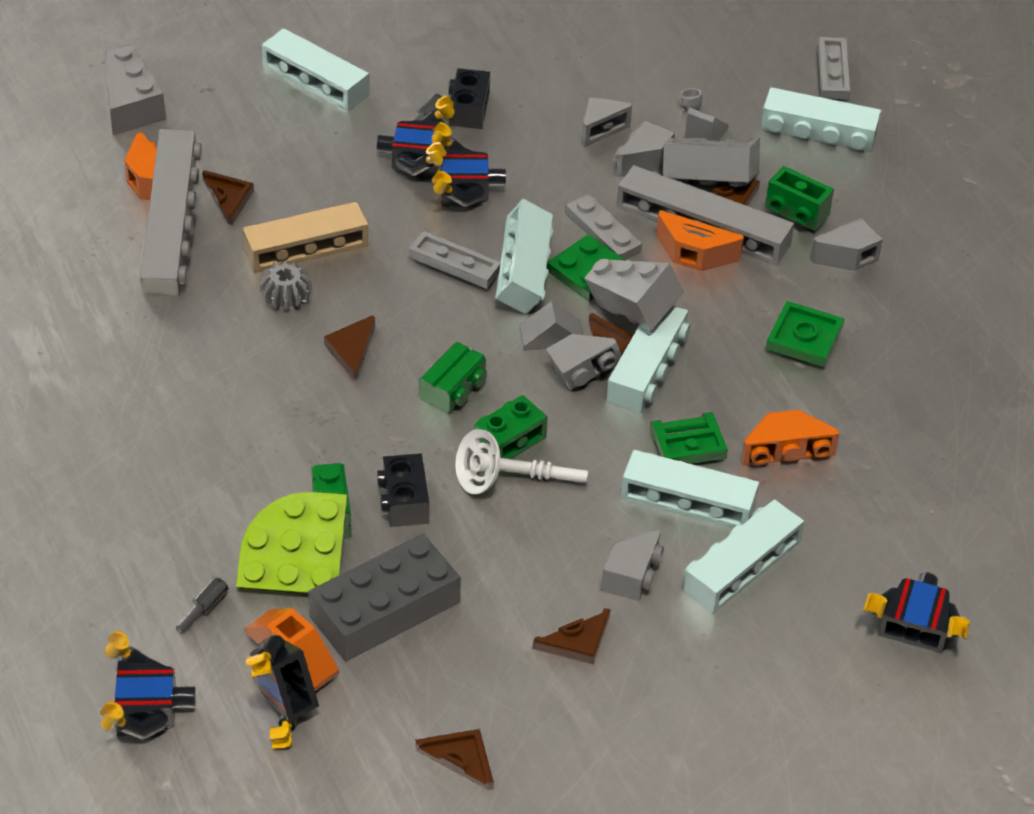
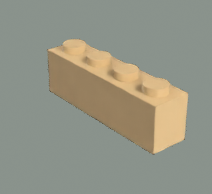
[242,201,368,273]

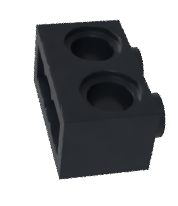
[448,68,491,129]
[377,453,429,527]

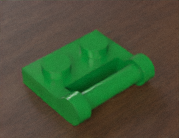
[650,412,728,464]

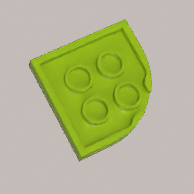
[236,492,348,594]

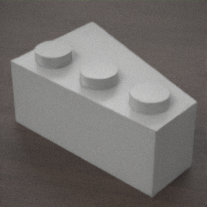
[105,44,166,135]
[663,138,760,186]
[584,259,684,332]

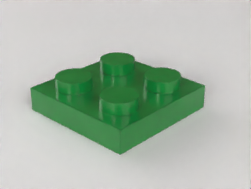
[546,234,626,301]
[766,301,845,367]

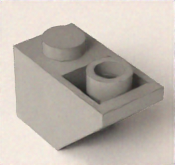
[614,121,675,177]
[810,218,883,271]
[546,334,622,391]
[601,530,664,601]

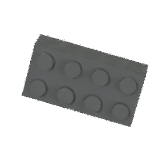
[308,533,461,662]

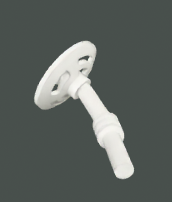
[455,429,588,494]

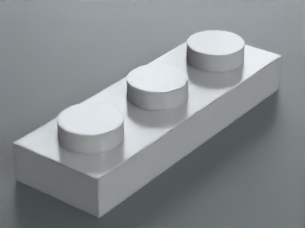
[818,37,850,100]
[565,194,642,260]
[409,231,501,289]

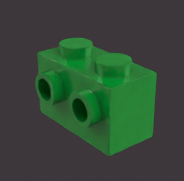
[765,166,834,231]
[473,395,548,459]

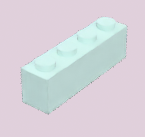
[262,28,369,112]
[761,87,881,152]
[495,199,553,314]
[606,306,691,413]
[621,449,759,528]
[683,499,804,614]

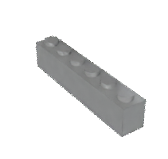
[140,129,202,296]
[617,165,794,266]

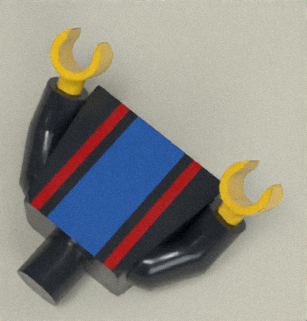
[376,96,454,178]
[432,122,506,207]
[862,572,970,653]
[100,631,196,739]
[246,635,319,749]

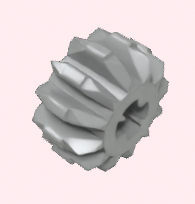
[260,261,312,311]

